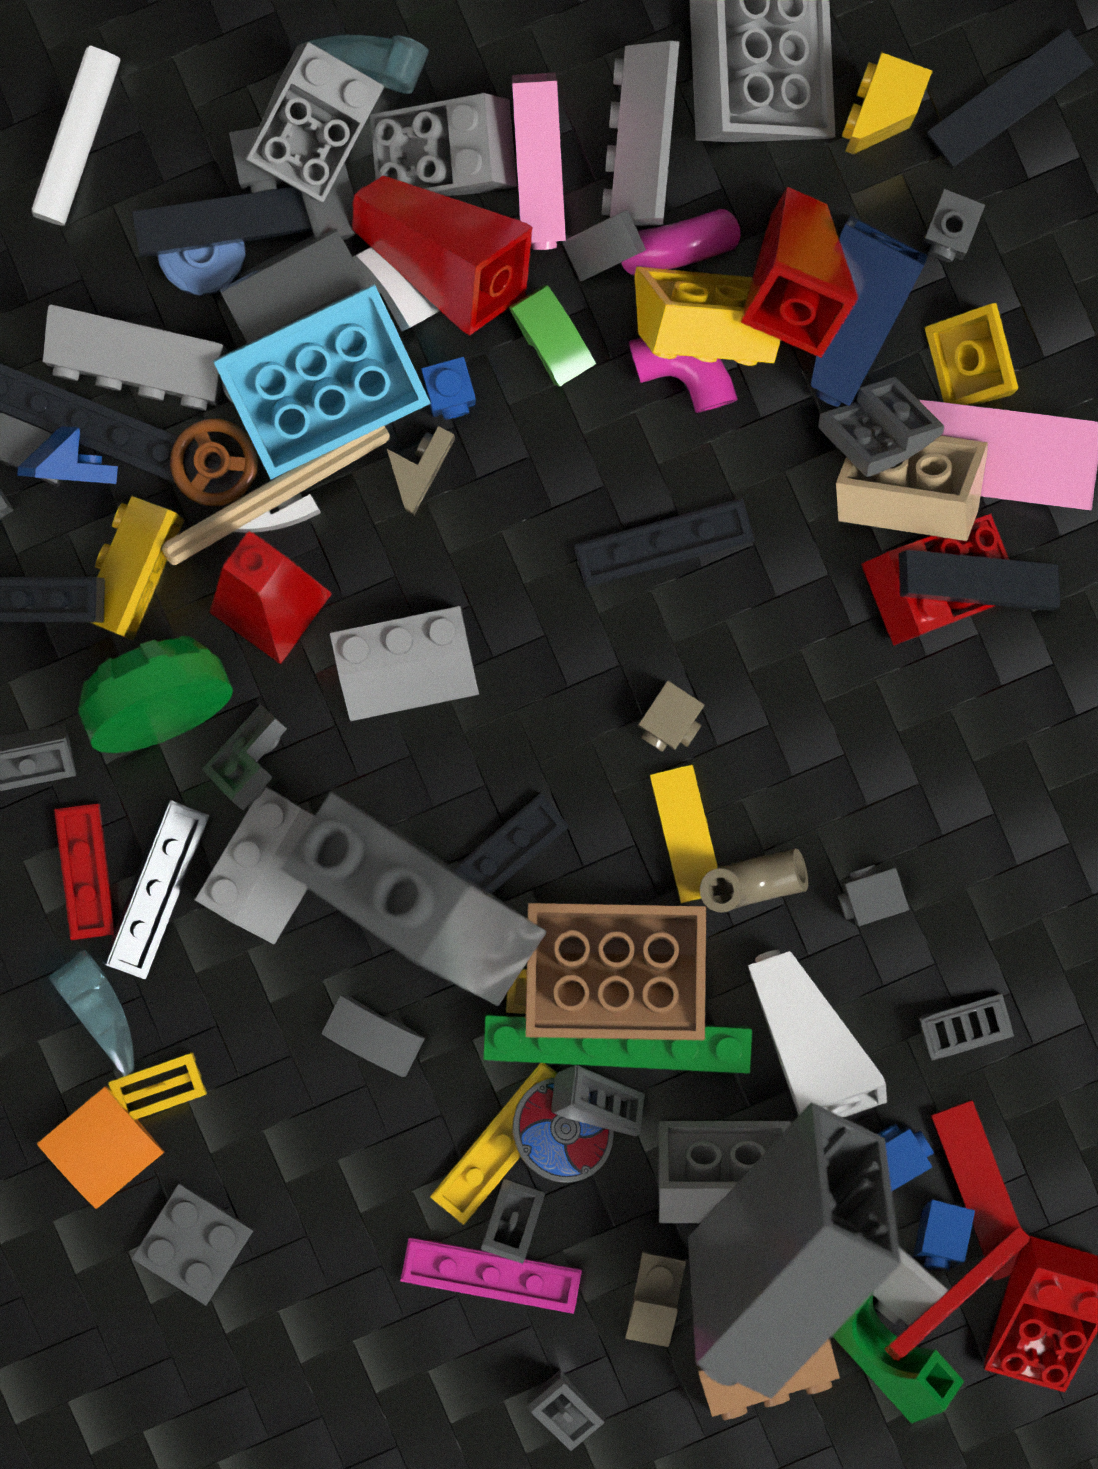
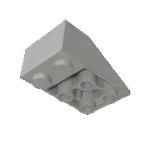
[245,42,384,203]
[370,93,517,196]

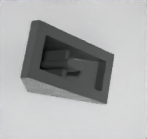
[481,1179,545,1264]
[527,1369,605,1451]

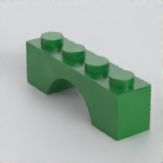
[832,1292,964,1424]

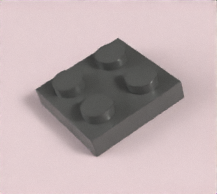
[132,1182,254,1305]

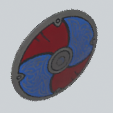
[513,1078,614,1183]

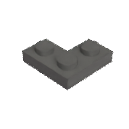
[202,704,287,810]

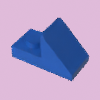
[17,426,118,484]

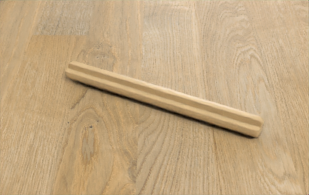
[162,426,390,565]

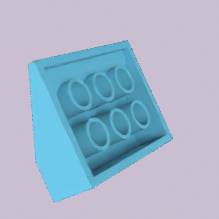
[213,284,431,479]

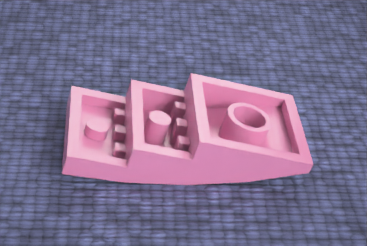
[920,400,1098,510]

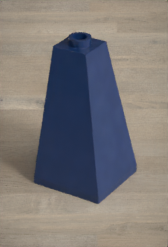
[811,216,928,407]

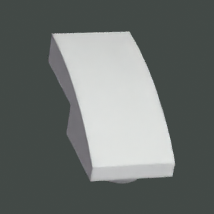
[353,247,440,331]
[233,493,321,532]

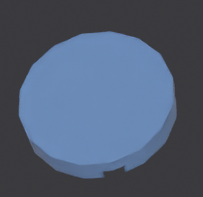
[158,242,246,296]

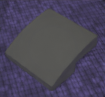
[818,377,944,477]

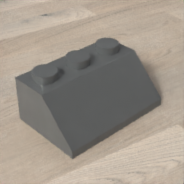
[220,228,368,343]

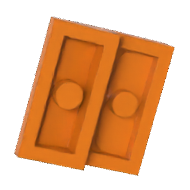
[37,1086,164,1209]

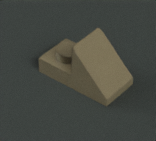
[387,426,455,515]
[625,1251,686,1347]

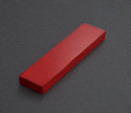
[930,1099,1025,1281]
[884,1226,1030,1361]

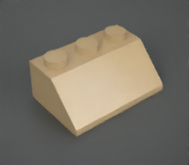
[836,435,988,541]

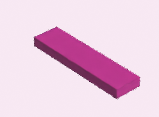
[401,1236,582,1314]

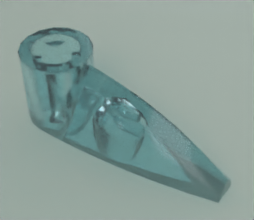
[302,35,429,94]
[49,950,134,1076]

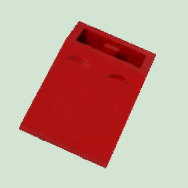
[861,514,1009,646]
[984,1236,1098,1393]

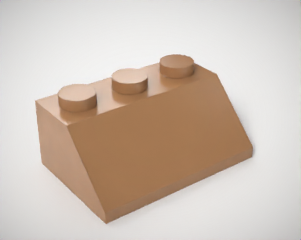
[695,1339,840,1420]

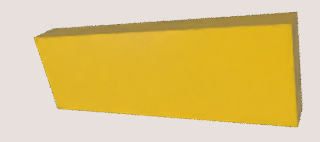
[650,765,718,903]

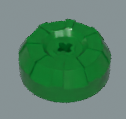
[78,636,233,753]

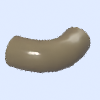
[700,848,808,912]

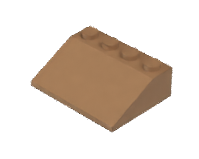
[526,903,706,1041]

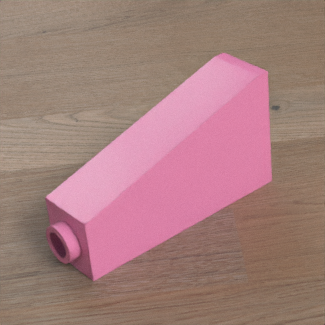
[512,72,566,250]

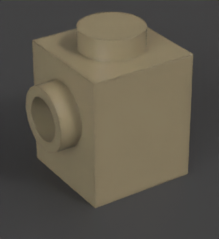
[638,681,704,752]

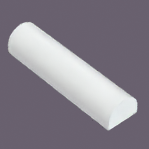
[32,46,121,226]

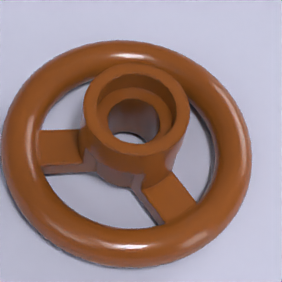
[170,418,258,506]

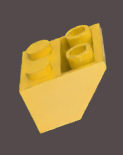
[841,53,932,154]

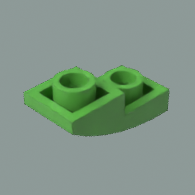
[509,285,596,387]

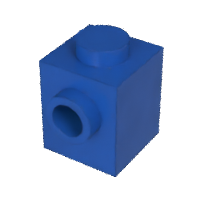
[421,357,476,420]
[877,1124,934,1191]
[912,1200,975,1272]

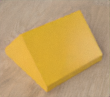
[925,303,1019,406]

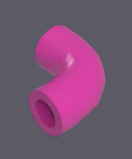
[621,209,740,275]
[628,337,738,413]

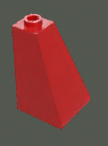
[352,175,533,336]
[740,187,858,357]
[210,530,332,664]

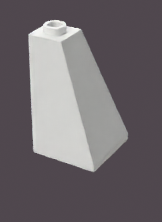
[748,950,887,1117]

